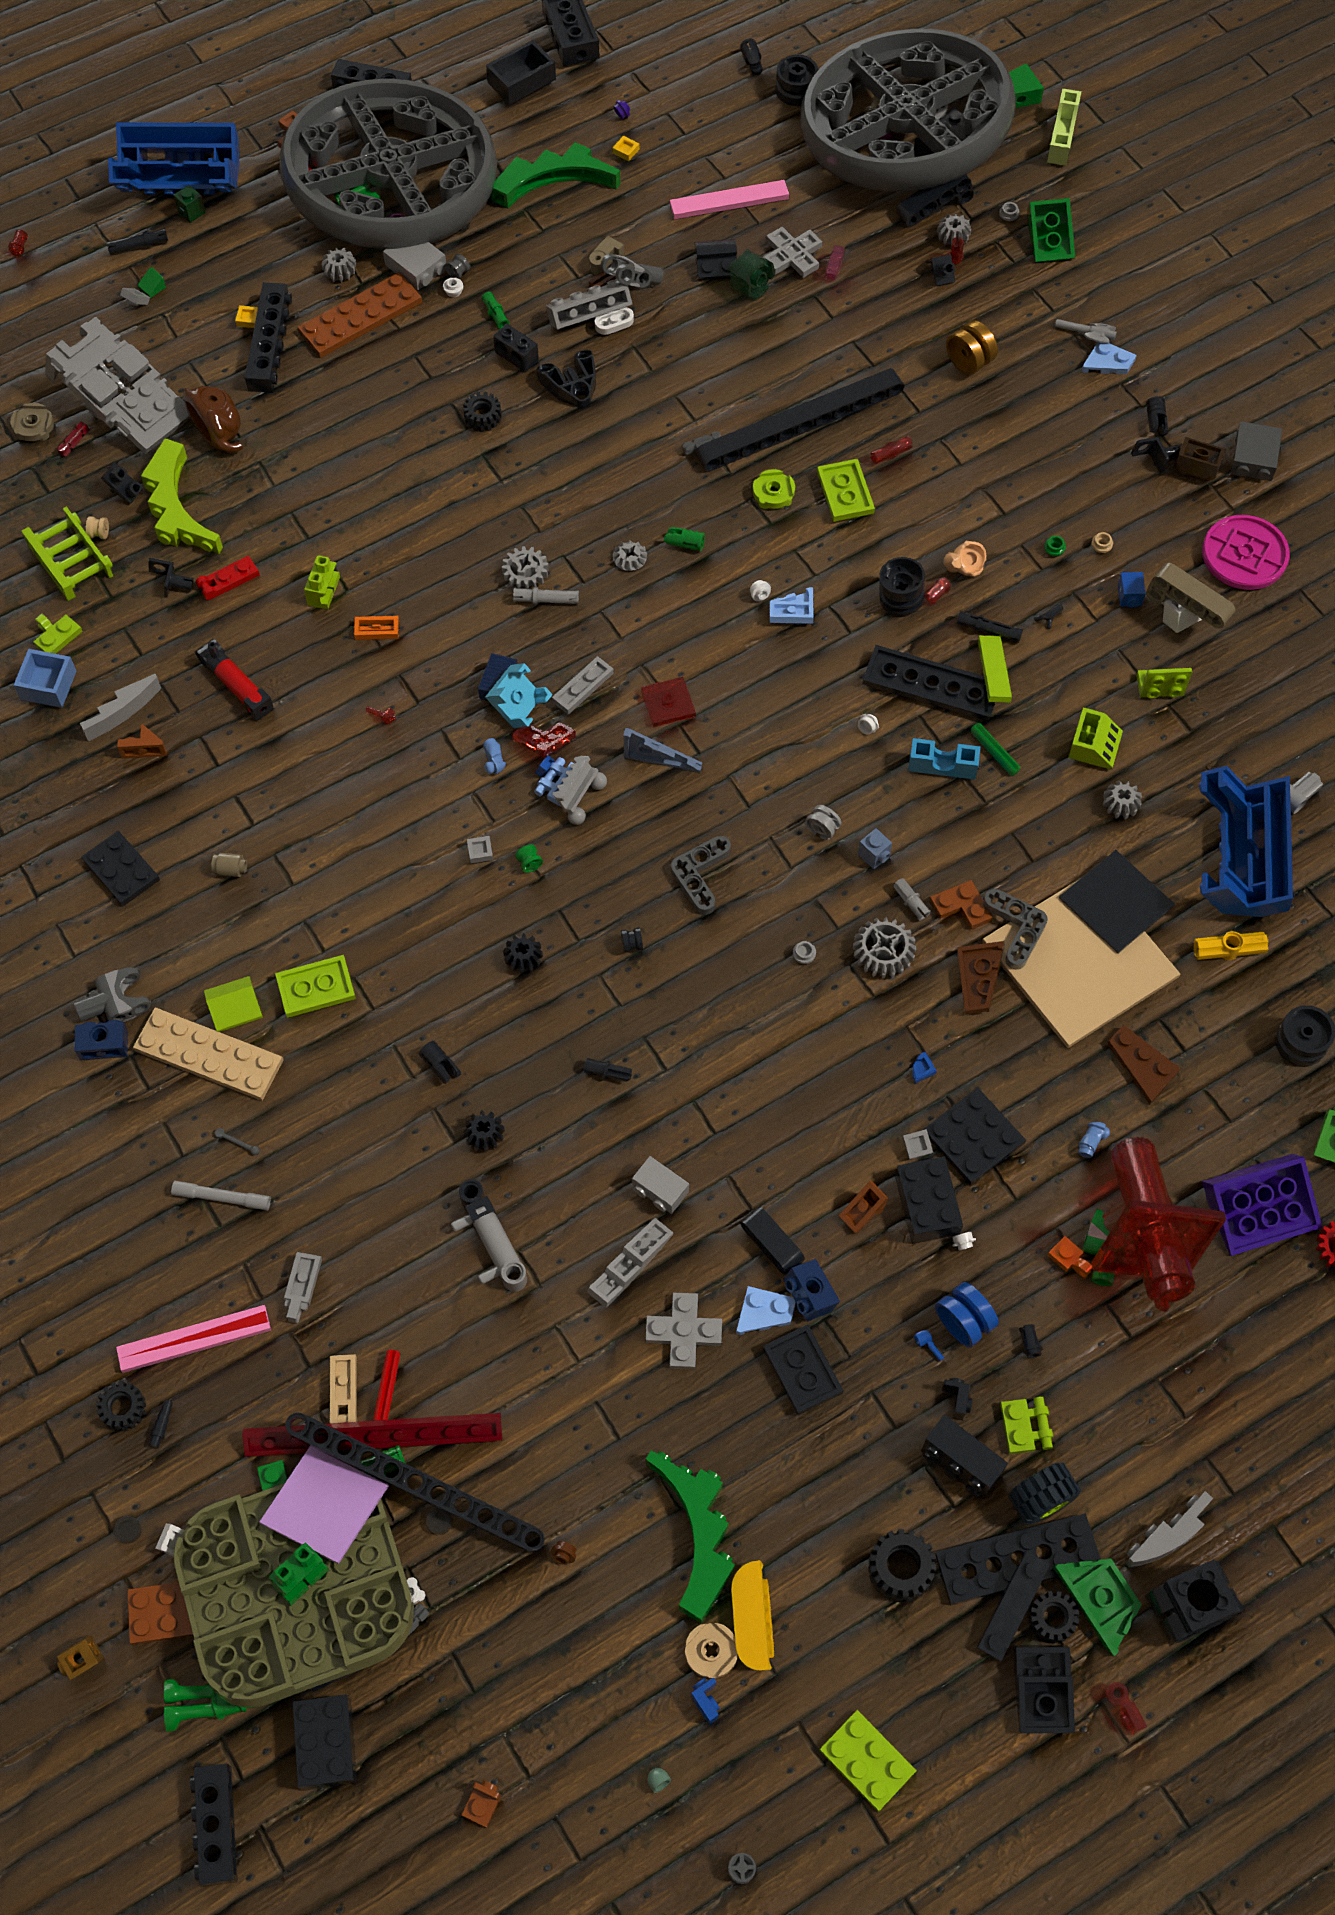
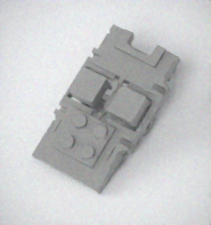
[45,317,191,454]

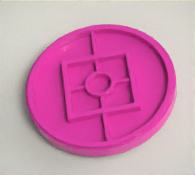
[1202,515,1290,590]

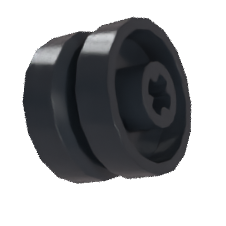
[775,54,819,106]
[1275,1005,1335,1066]

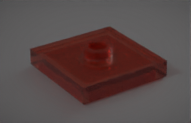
[641,677,696,727]

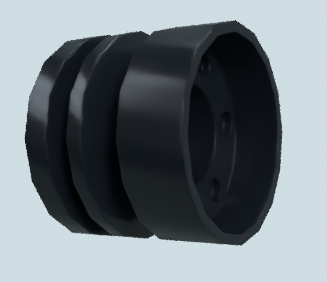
[879,557,925,616]

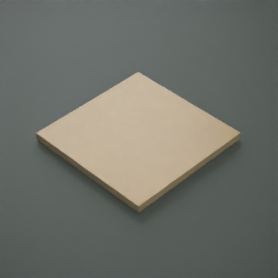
[982,878,1180,1048]

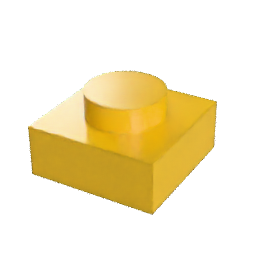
[612,136,640,161]
[235,305,258,328]

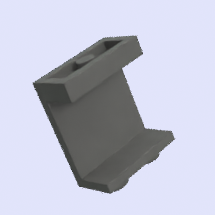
[1230,421,1282,481]

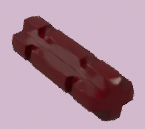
[57,422,89,457]

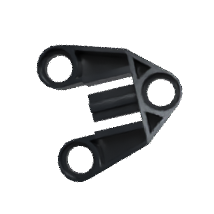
[537,350,596,408]

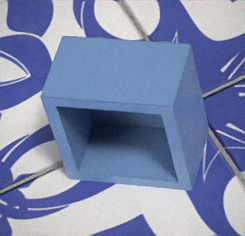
[14,649,76,708]

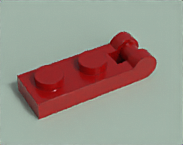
[195,555,260,600]

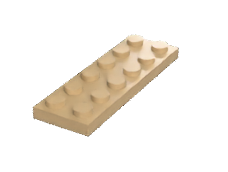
[133,1008,284,1101]

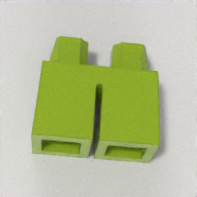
[304,556,340,610]

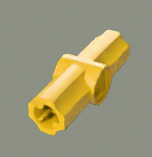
[1193,931,1268,960]

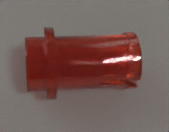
[8,230,28,256]
[948,237,965,264]
[924,577,951,605]

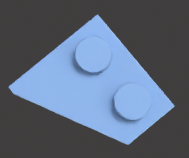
[1081,342,1137,375]
[736,1286,796,1335]

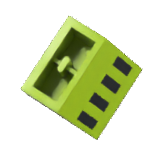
[1068,707,1123,770]

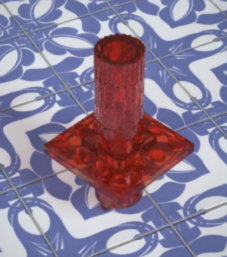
[1091,1137,1226,1312]

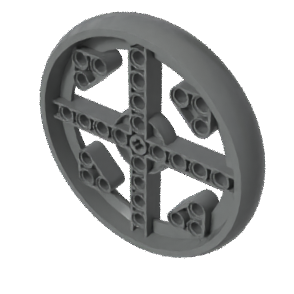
[800,29,1016,191]
[279,79,497,249]

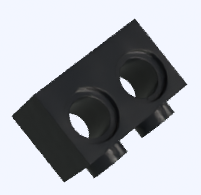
[493,324,539,373]

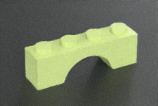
[1047,88,1081,166]

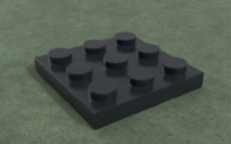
[923,1088,1026,1186]

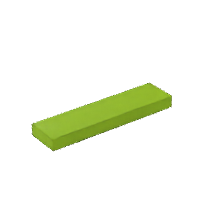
[978,635,1012,703]

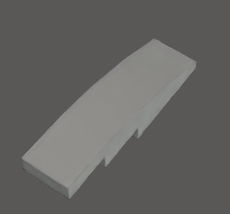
[80,674,161,742]
[587,1218,673,1308]

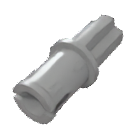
[893,878,931,921]

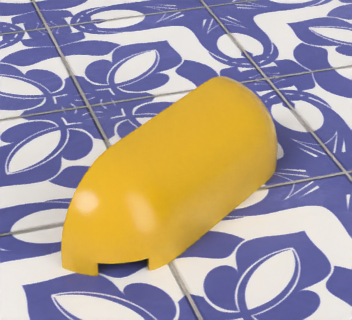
[731,1560,774,1671]

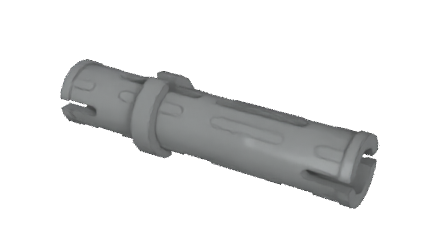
[513,587,579,605]

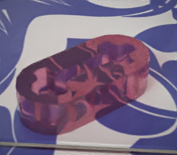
[826,245,845,280]

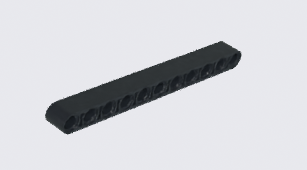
[695,368,905,471]
[285,1412,545,1553]

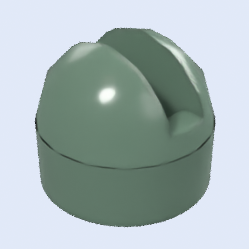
[647,1768,672,1793]

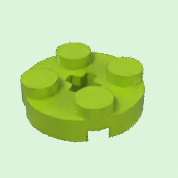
[753,469,795,509]

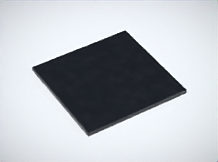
[1059,850,1175,954]

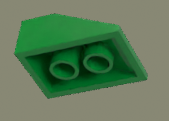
[1027,198,1075,263]

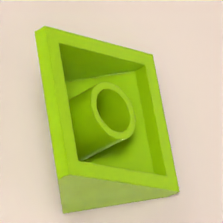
[204,976,263,1032]

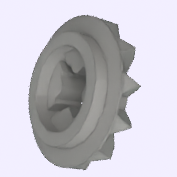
[613,540,647,571]

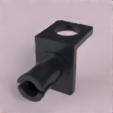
[926,254,956,286]
[1131,437,1181,472]
[148,558,194,597]

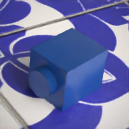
[1118,572,1146,607]

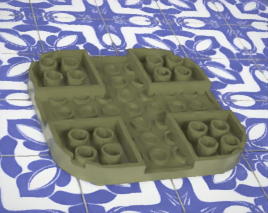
[174,1483,414,1707]

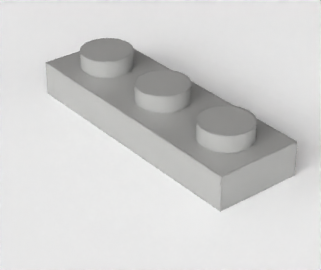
[552,656,614,715]

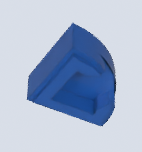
[535,755,555,777]
[912,1052,937,1084]

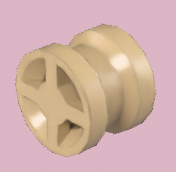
[86,516,109,539]

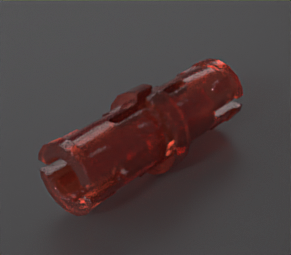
[870,436,913,464]

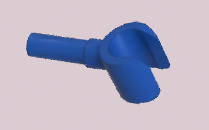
[914,1330,944,1361]

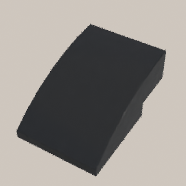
[1013,1645,1075,1733]

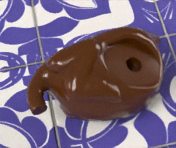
[183,386,243,453]

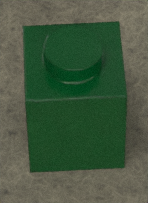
[174,185,206,223]

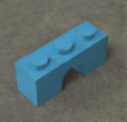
[908,738,980,780]

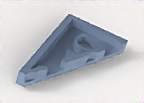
[623,728,702,773]

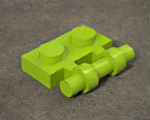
[1000,1397,1054,1455]

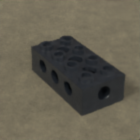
[542,0,600,66]

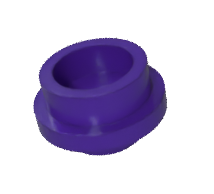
[613,100,630,119]

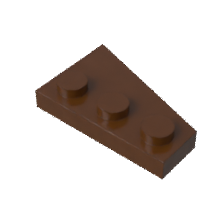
[1107,1025,1181,1104]

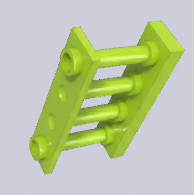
[22,506,113,601]

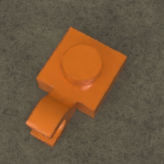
[1048,1236,1093,1279]

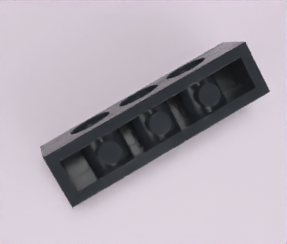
[331,59,412,89]
[190,1763,238,1887]

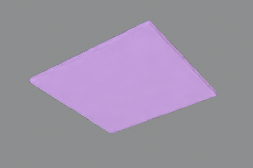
[259,1446,389,1564]

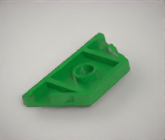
[1053,1558,1142,1656]

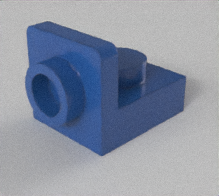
[691,1678,720,1725]

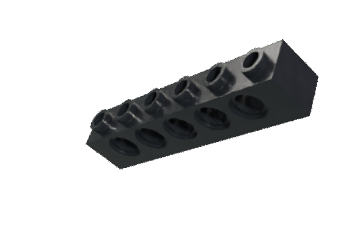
[245,282,292,393]

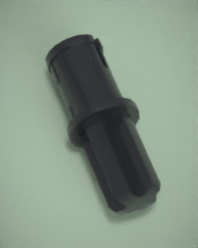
[583,1058,632,1082]

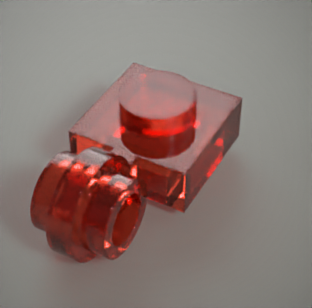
[1106,1682,1147,1735]

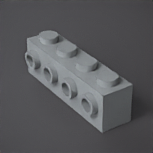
[546,279,632,329]

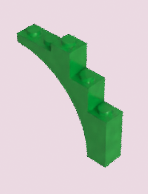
[491,142,620,209]
[646,1450,735,1624]

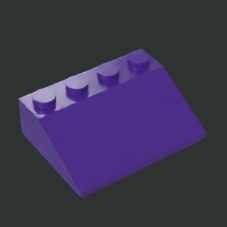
[1202,1154,1322,1256]

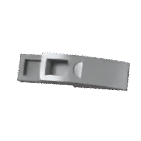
[1125,1491,1213,1567]

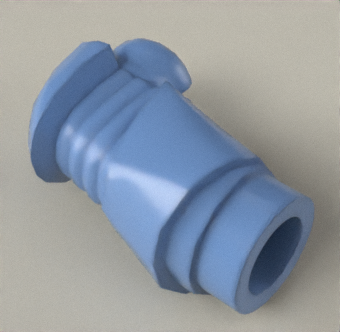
[483,738,506,775]
[1078,1122,1110,1158]

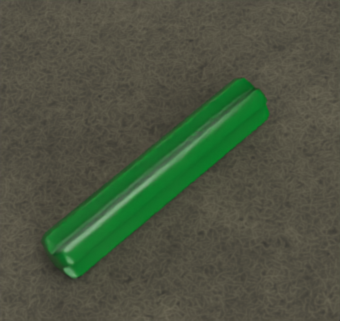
[971,723,1020,776]

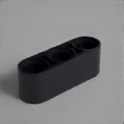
[740,1206,805,1275]

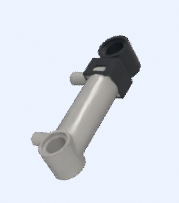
[451,1179,527,1292]

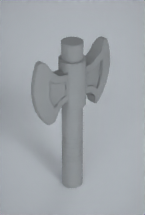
[1055,319,1117,343]

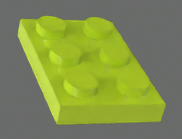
[817,459,875,522]
[275,955,356,1018]
[819,1710,917,1812]

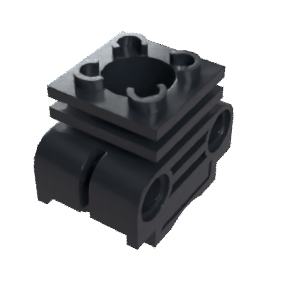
[1145,1559,1245,1646]

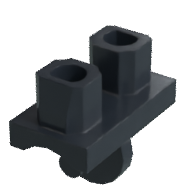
[101,462,143,505]

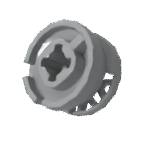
[805,805,842,840]

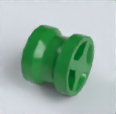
[515,845,543,873]

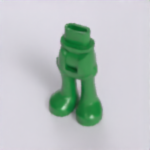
[164,1679,256,1732]

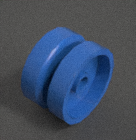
[935,1282,999,1348]

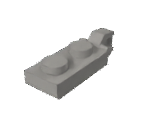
[284,1252,322,1324]

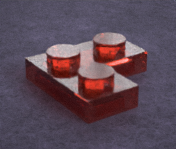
[513,722,576,758]

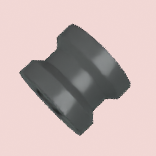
[445,254,470,279]
[728,1853,756,1884]

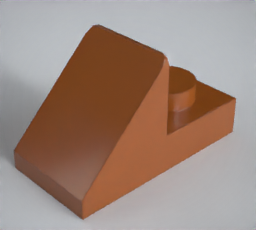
[117,724,167,758]
[839,1181,888,1233]

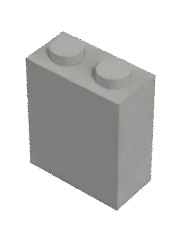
[383,242,446,290]

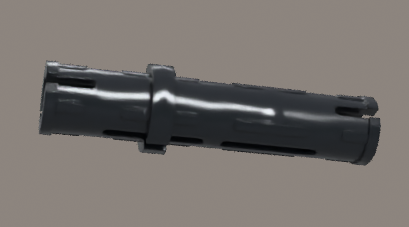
[106,228,169,255]
[956,610,1023,643]

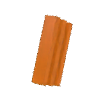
[354,616,399,640]

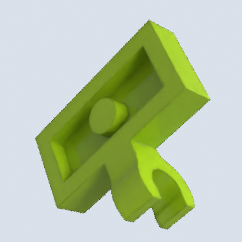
[33,614,83,654]

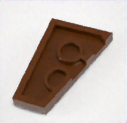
[957,941,1005,1015]

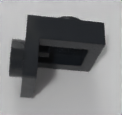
[942,1378,972,1420]

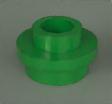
[1044,536,1066,556]

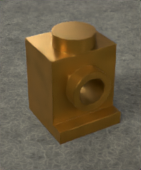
[57,1635,104,1680]

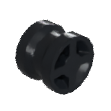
[621,927,643,953]

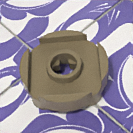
[10,403,54,441]

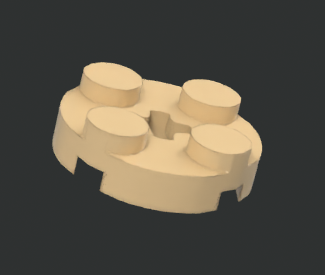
[685,1623,738,1680]

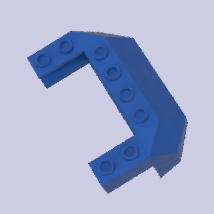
[108,122,239,195]
[1199,766,1293,917]

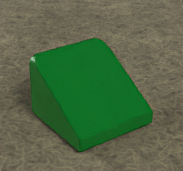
[138,267,166,298]

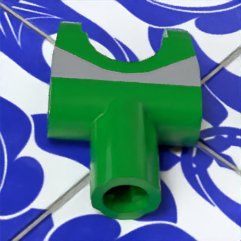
[1083,1209,1140,1287]

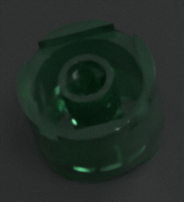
[729,249,775,299]

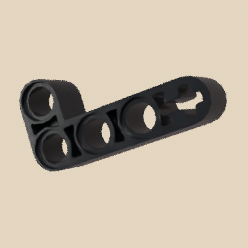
[896,174,974,227]

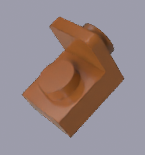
[462,1780,501,1828]

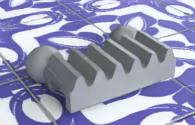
[552,755,607,825]

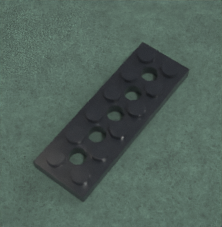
[862,645,996,721]
[935,1513,1101,1606]

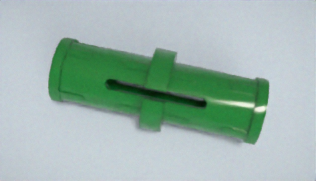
[481,292,510,329]

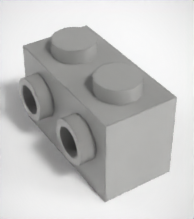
[632,1156,689,1214]

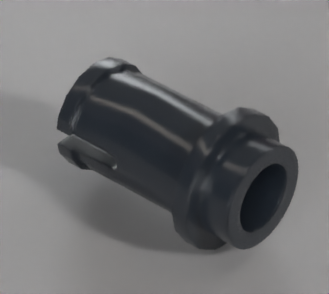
[1019,1324,1043,1359]

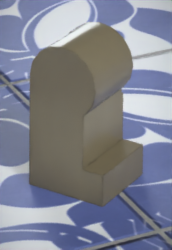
[589,236,624,276]

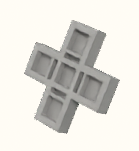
[763,227,822,278]
[646,1293,722,1370]

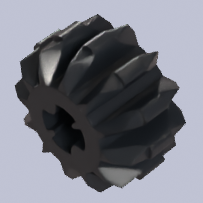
[503,933,543,974]
[463,1110,505,1153]

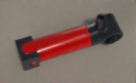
[195,639,274,722]

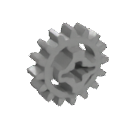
[502,546,549,589]

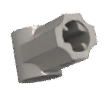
[1290,772,1323,814]

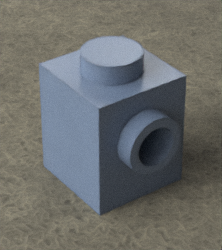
[858,828,892,869]

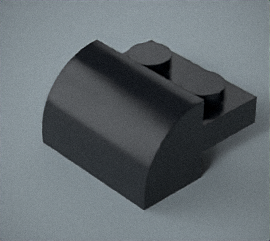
[694,239,739,281]

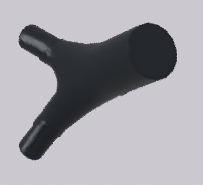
[1034,603,1063,629]

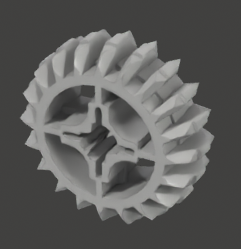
[853,917,916,979]

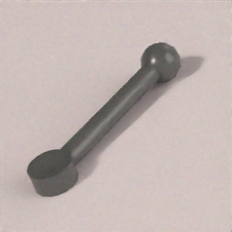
[215,1128,260,1155]

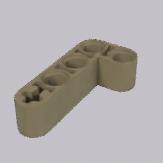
[1146,563,1236,628]

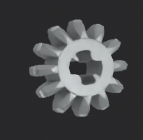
[937,213,971,248]
[322,248,356,282]
[1103,780,1142,820]

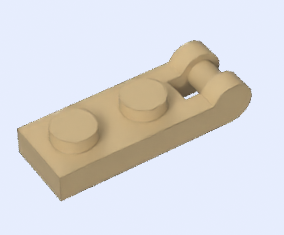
[330,1354,357,1423]

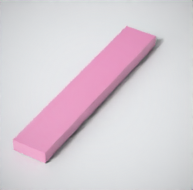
[670,180,789,219]

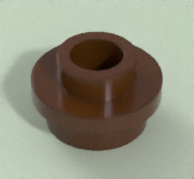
[550,1541,576,1565]

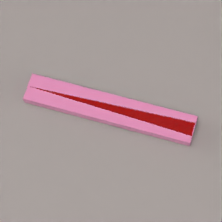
[116,1305,271,1373]

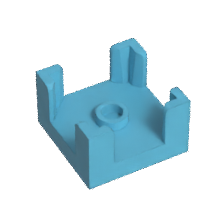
[485,663,553,728]

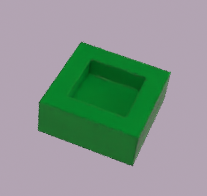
[257,1460,288,1491]

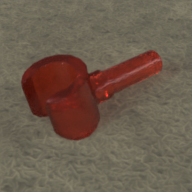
[366,706,397,725]

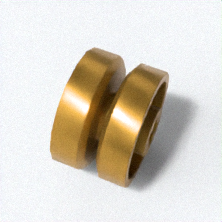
[946,320,998,375]

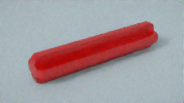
[373,1349,400,1421]

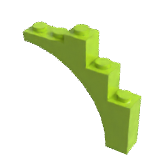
[141,438,223,554]

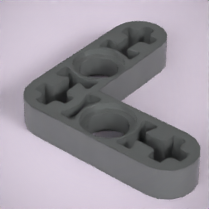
[671,836,731,915]
[983,889,1048,970]

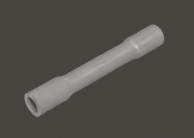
[171,1181,271,1211]

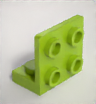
[1136,668,1192,698]

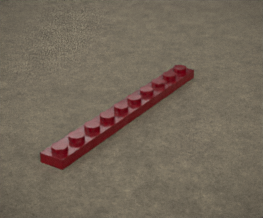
[242,1413,503,1457]

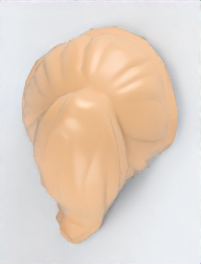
[943,540,987,577]

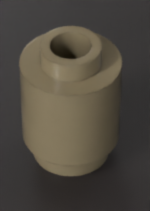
[211,852,247,877]

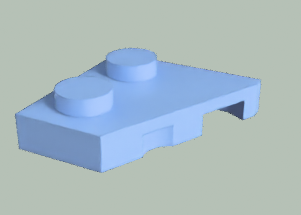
[770,587,813,624]

